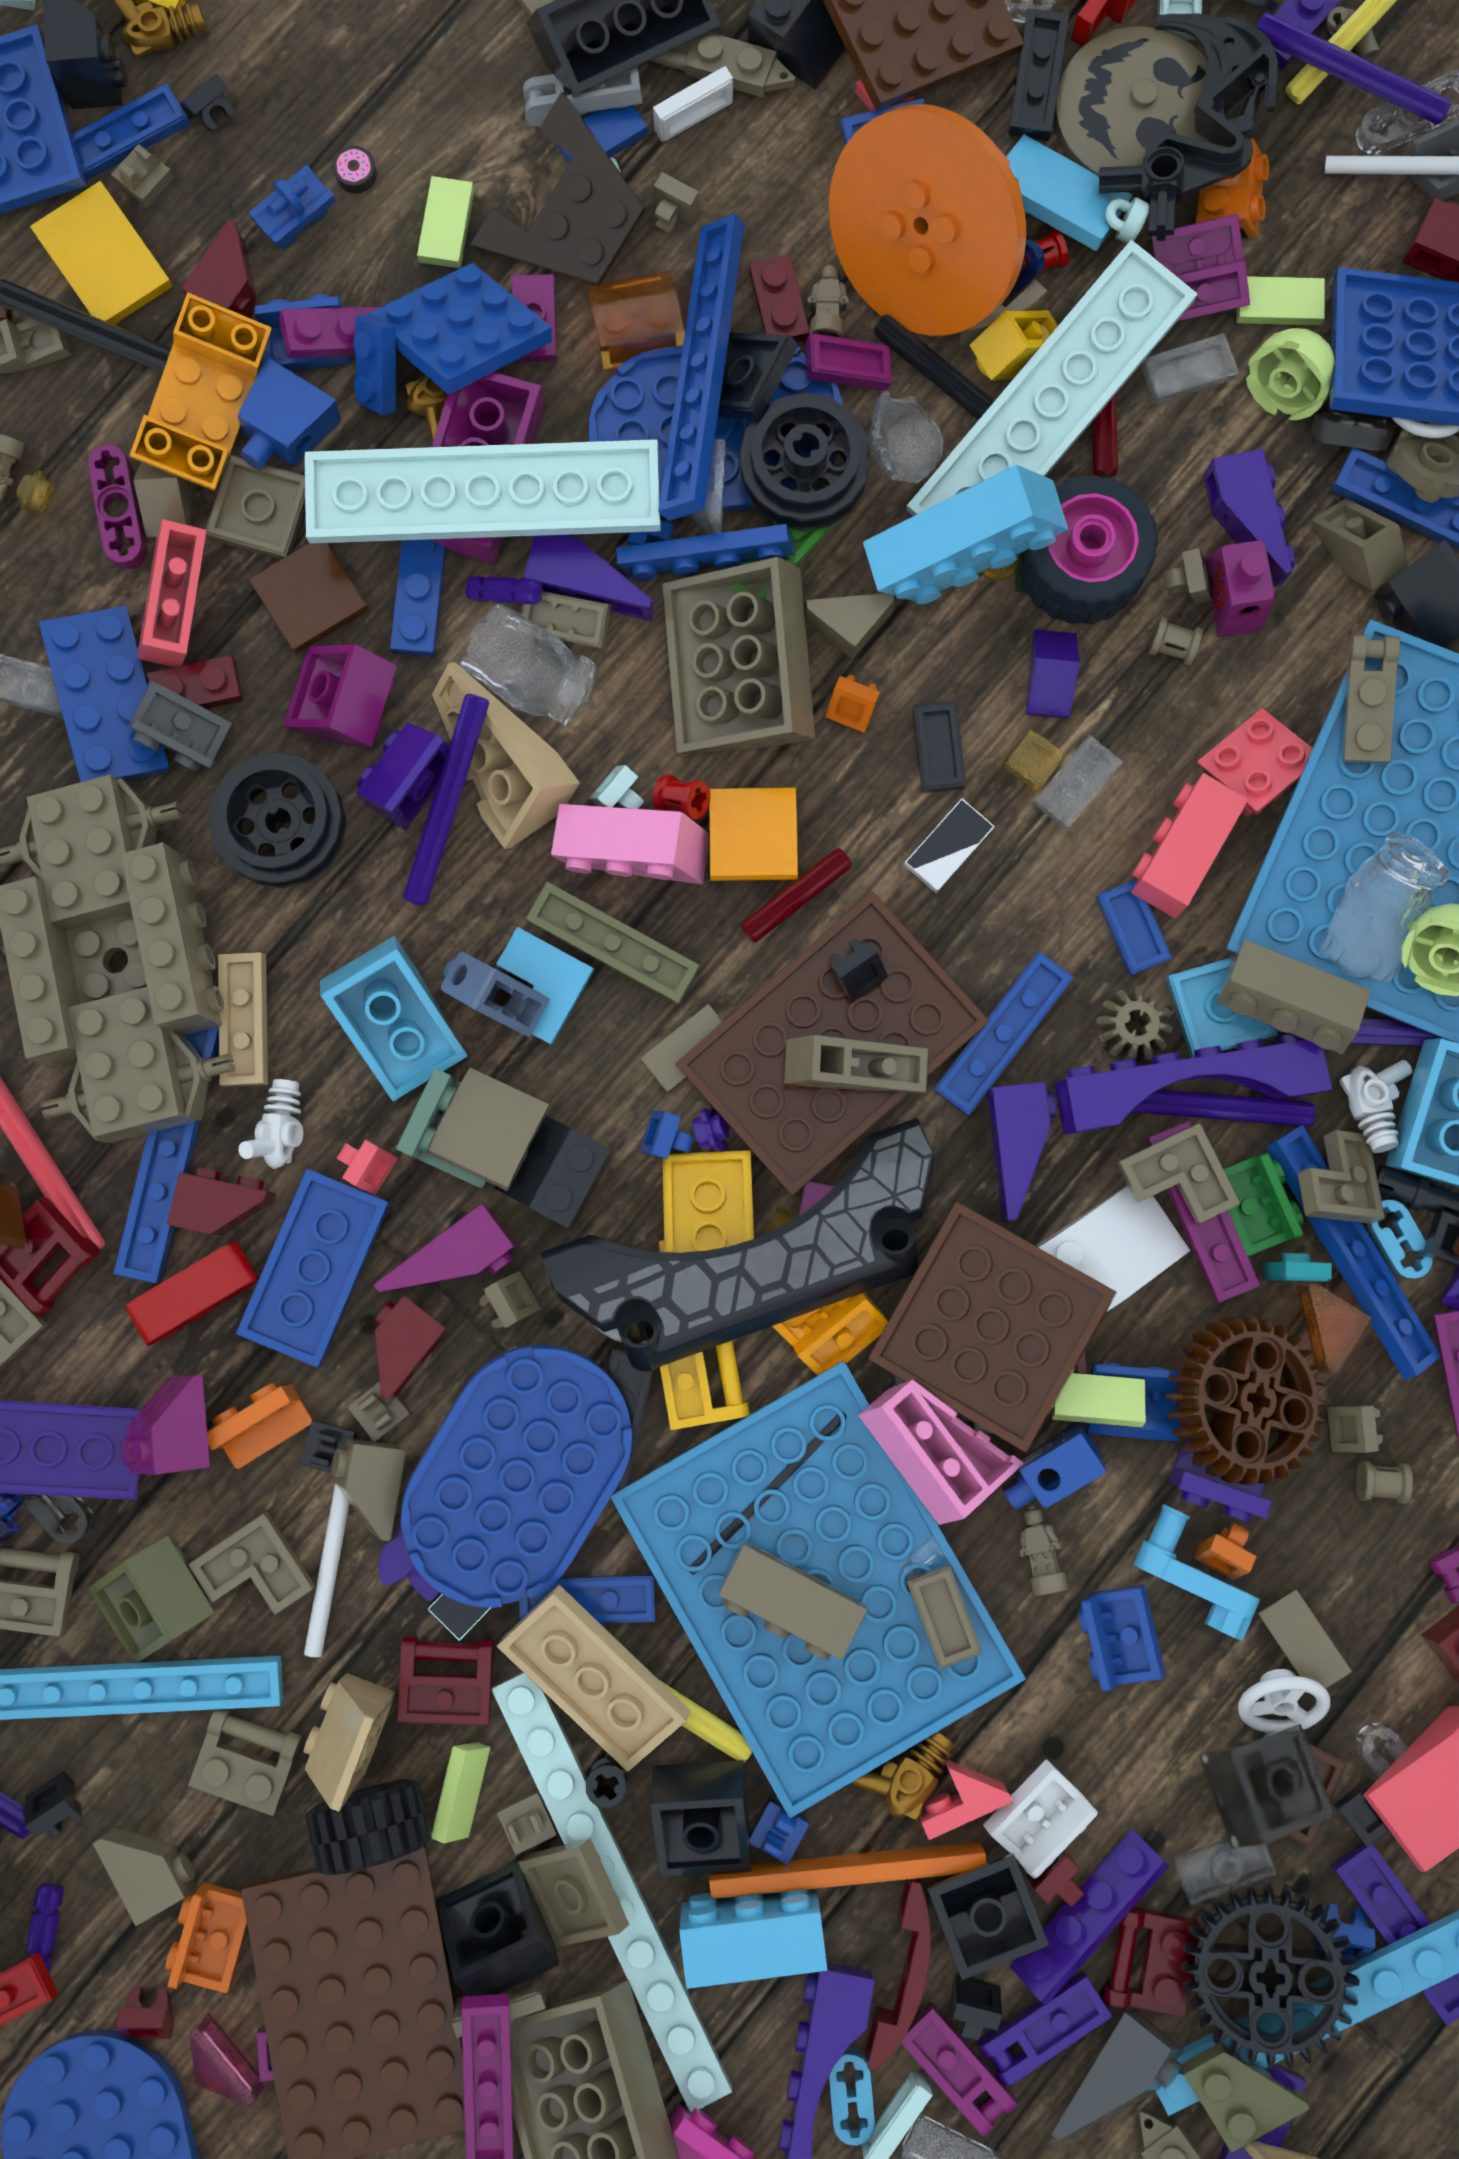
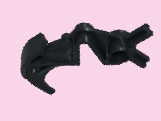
[1099,13,1278,241]

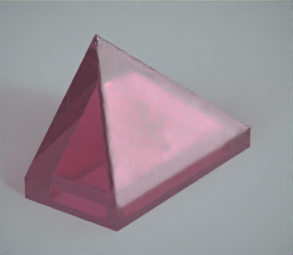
[189,2012,266,2106]

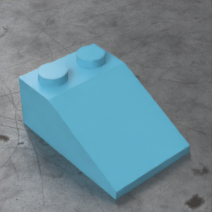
[320,935,468,1101]

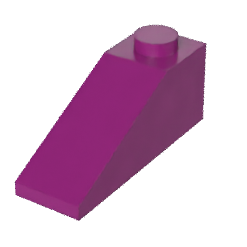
[374,1204,518,1292]

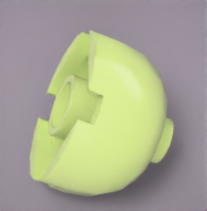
[1246,328,1335,420]
[1402,903,1459,996]

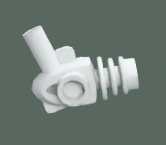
[1339,1060,1412,1153]
[239,1079,303,1169]

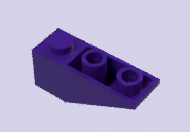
[1203,449,1295,588]

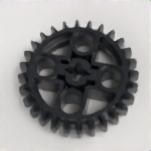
[1181,1881,1360,2069]

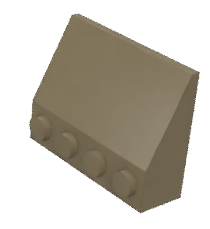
[662,557,815,755]
[510,1980,680,2159]

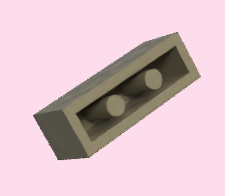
[1217,939,1371,1054]
[719,1540,867,1661]

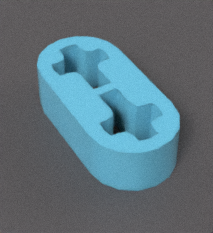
[1364,1200,1433,1279]
[829,2046,875,2146]

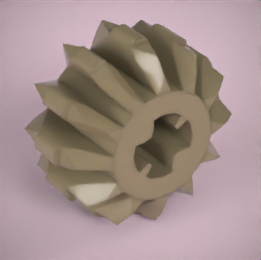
[1095,988,1172,1061]

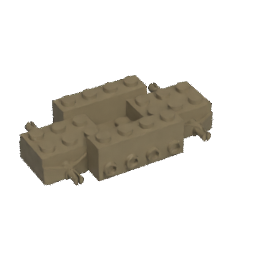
[0,775,235,1144]

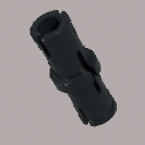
[1376,1165,1459,1217]

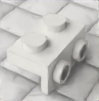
[983,1759,1098,1879]

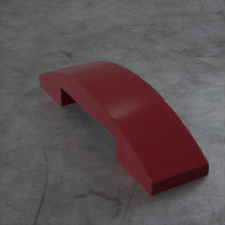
[865,1878,931,2071]

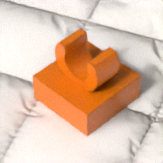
[825,674,880,733]
[1193,1522,1257,1580]

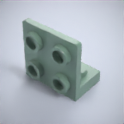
[396,1068,487,1188]

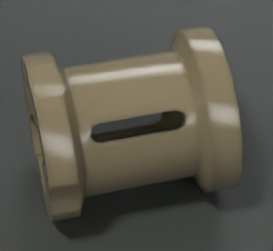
[1149,616,1203,666]
[1356,1460,1413,1504]

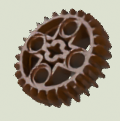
[1165,1316,1328,1485]

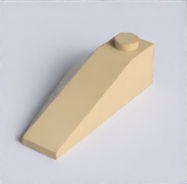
[432,662,580,849]

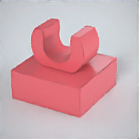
[337,1140,398,1196]

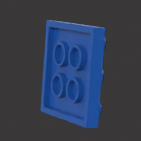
[369,263,552,395]

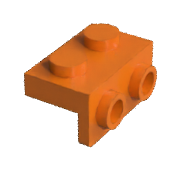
[1196,138,1269,238]
[207,1382,313,1469]
[165,1882,248,1994]

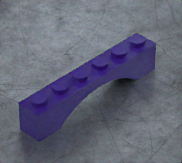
[1054,1034,1332,1136]
[778,1962,875,2159]

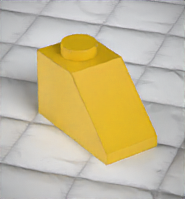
[969,310,1058,381]

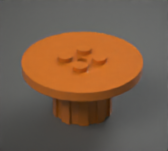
[829,104,1026,336]

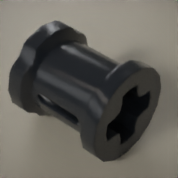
[586,1756,628,1808]

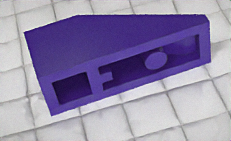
[523,534,654,621]
[987,1082,1056,1222]

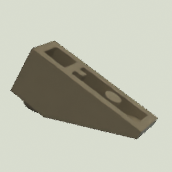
[784,1035,928,1093]

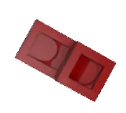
[1071,0,1137,47]

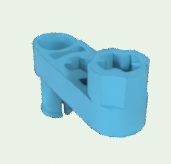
[1133,1504,1260,1641]

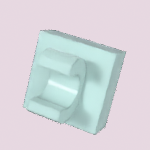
[589,765,644,809]

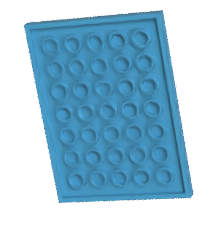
[1225,619,1459,1044]
[611,1361,1026,1818]

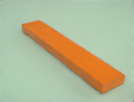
[709,1841,986,1899]

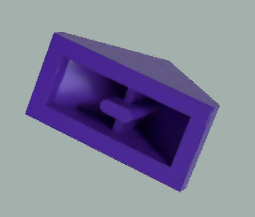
[1026,629,1080,719]

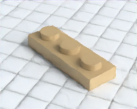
[218,952,268,1087]

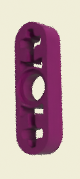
[88,444,147,570]

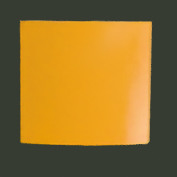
[709,788,798,881]
[772,1292,889,1375]

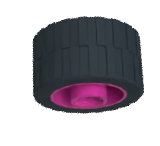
[1017,475,1158,625]

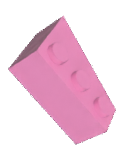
[551,804,710,885]
[858,1379,1024,1525]

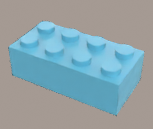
[863,464,1069,604]

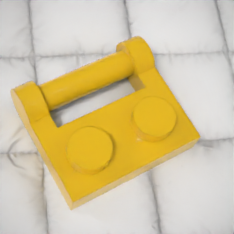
[660,1339,750,1430]

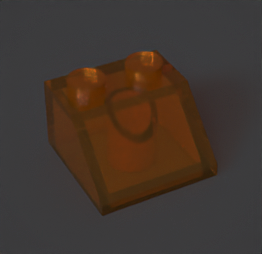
[586,270,685,369]

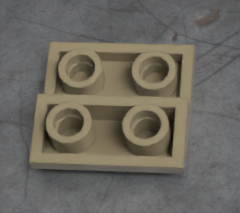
[428,1067,549,1191]

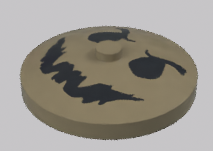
[1054,26,1210,194]

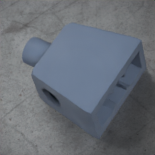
[441,951,550,1037]

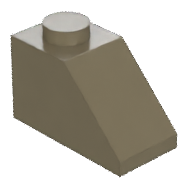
[1311,498,1408,591]
[331,1438,406,1541]
[92,1827,196,1926]

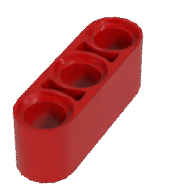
[124,1241,259,1346]

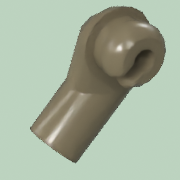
[1326,6,1380,61]

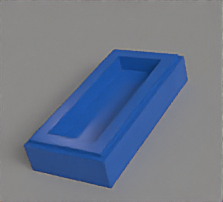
[555,105,648,164]
[1095,879,1172,976]

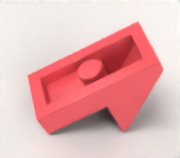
[919,1759,1013,1840]

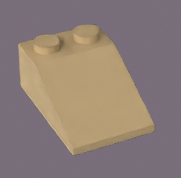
[303,1673,397,1812]

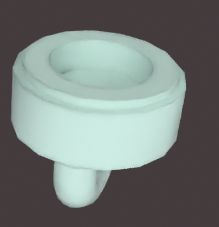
[1105,197,1150,244]

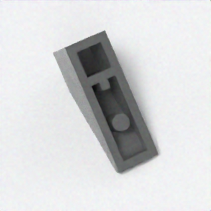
[1051,2012,1183,2141]

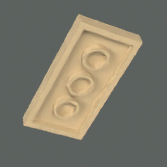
[496,1585,691,1772]

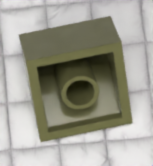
[88,1535,215,1663]

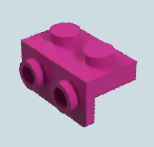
[669,2104,756,2159]

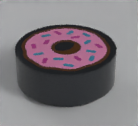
[332,146,377,193]

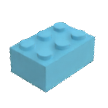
[1385,1038,1459,1189]
[679,1889,828,1989]

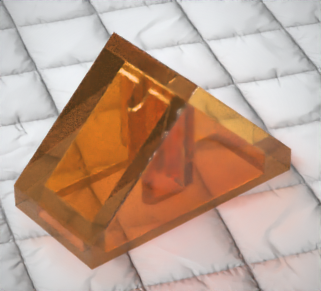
[1296,1283,1371,1374]

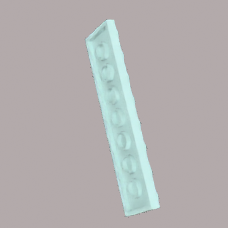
[906,240,1197,516]
[305,440,661,544]

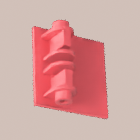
[1197,708,1312,817]

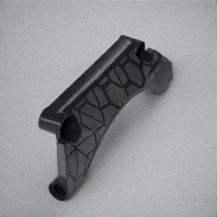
[540,1118,934,1372]

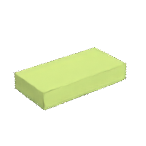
[417,176,475,268]
[1236,276,1325,326]
[1052,1373,1146,1428]
[431,1742,490,1843]

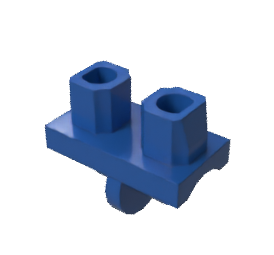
[248,165,336,249]

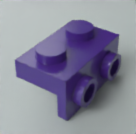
[1168,1442,1272,1522]

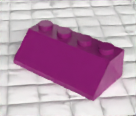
[431,372,546,565]

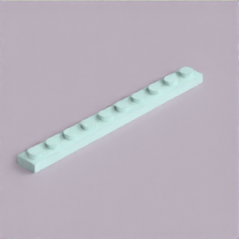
[491,1671,732,2113]

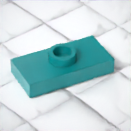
[1262,1253,1332,1282]

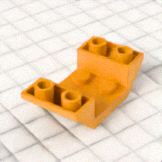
[129,292,272,491]

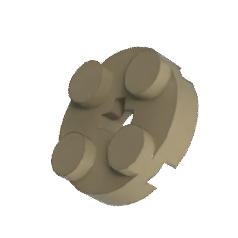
[1386,430,1459,503]

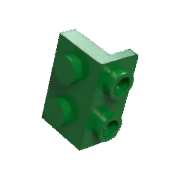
[1223,1153,1304,1256]

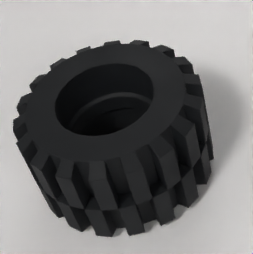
[305,1779,432,1875]

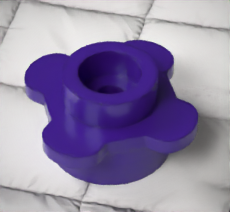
[692,1108,730,1151]

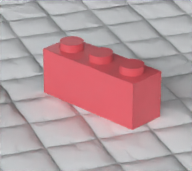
[137,519,206,667]
[1130,773,1249,919]

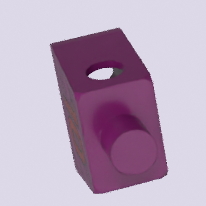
[1205,540,1275,637]

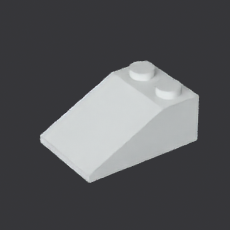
[1036,1185,1190,1312]

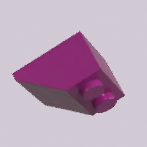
[283,644,397,747]
[122,1375,210,1475]

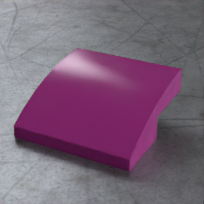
[1151,213,1250,321]

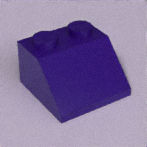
[356,722,448,832]

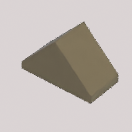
[133,462,191,540]
[805,593,894,660]

